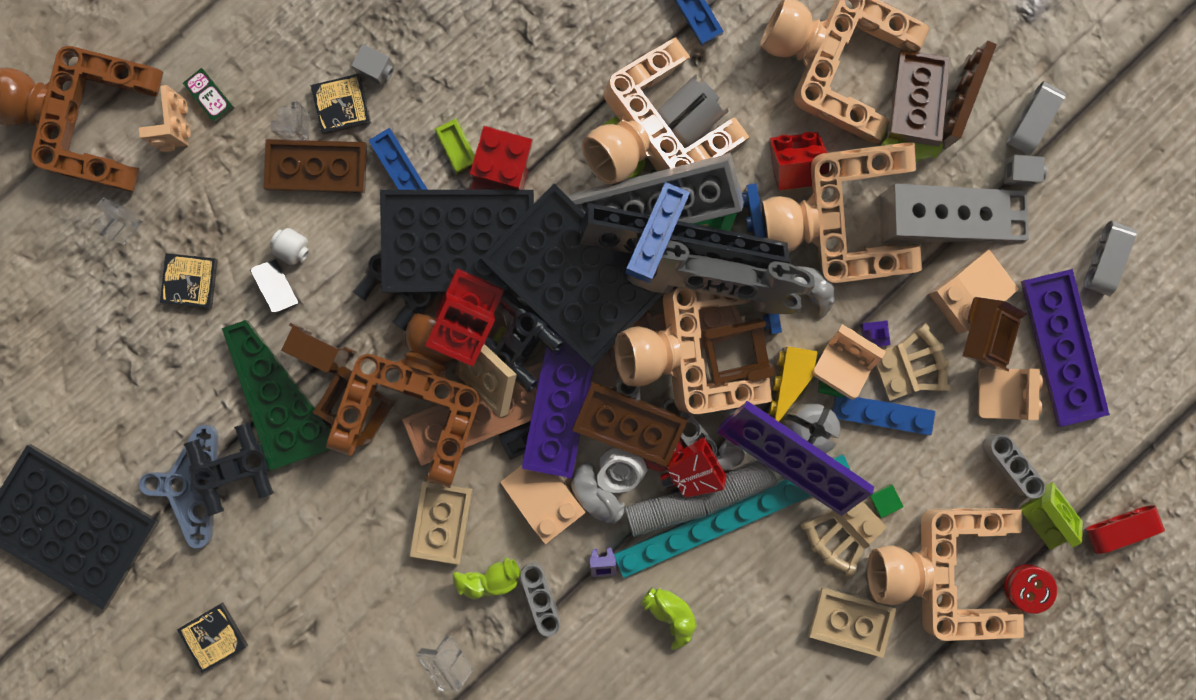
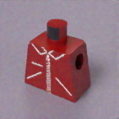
[661,438,726,497]

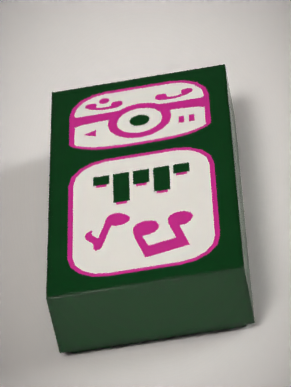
[183,68,235,123]

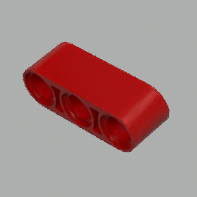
[1086,505,1165,554]

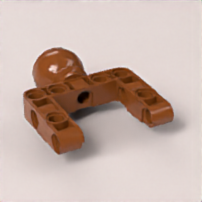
[0,46,164,192]
[326,314,479,488]

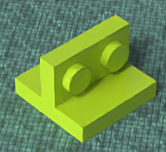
[1020,482,1083,550]

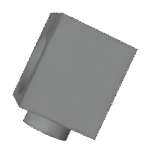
[351,44,394,86]
[1004,155,1047,186]

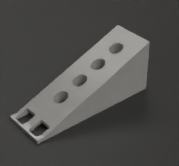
[880,184,1029,243]

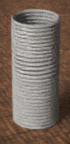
[701,459,778,515]
[625,491,706,538]

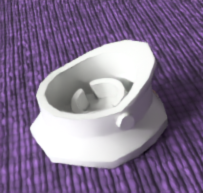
[597,447,648,493]

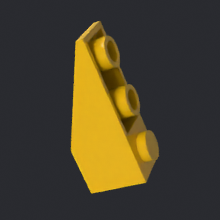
[769,346,817,422]

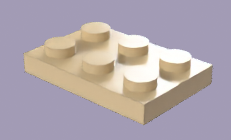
[456,344,517,417]
[410,481,473,565]
[808,587,896,658]

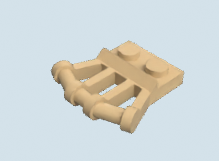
[875,323,951,401]
[800,501,887,578]

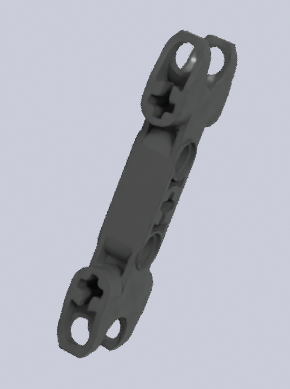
[627,240,815,314]

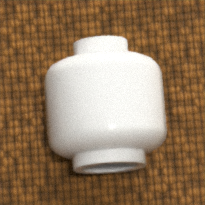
[270,228,310,265]

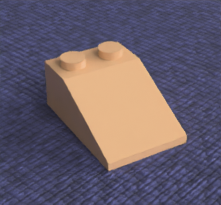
[928,249,1019,333]
[500,465,586,544]

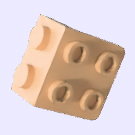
[139,85,191,152]
[812,324,886,400]
[977,368,1043,420]

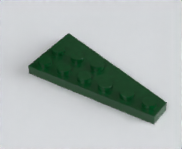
[222,320,331,471]

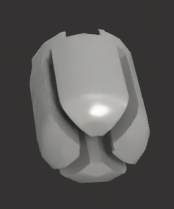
[657,74,729,148]
[782,403,841,453]

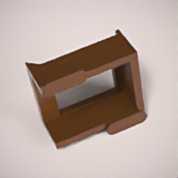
[962,297,1027,372]
[701,318,775,384]
[281,323,357,375]
[313,366,397,446]

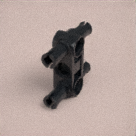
[352,250,438,331]
[484,292,565,393]
[183,422,274,516]

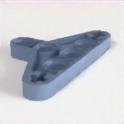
[139,425,219,549]

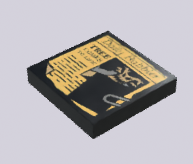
[310,73,371,135]
[160,253,218,308]
[177,602,248,673]

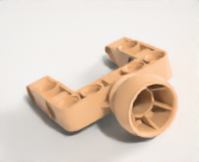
[760,0,930,143]
[582,38,750,185]
[761,143,922,283]
[615,286,772,414]
[867,508,1024,641]

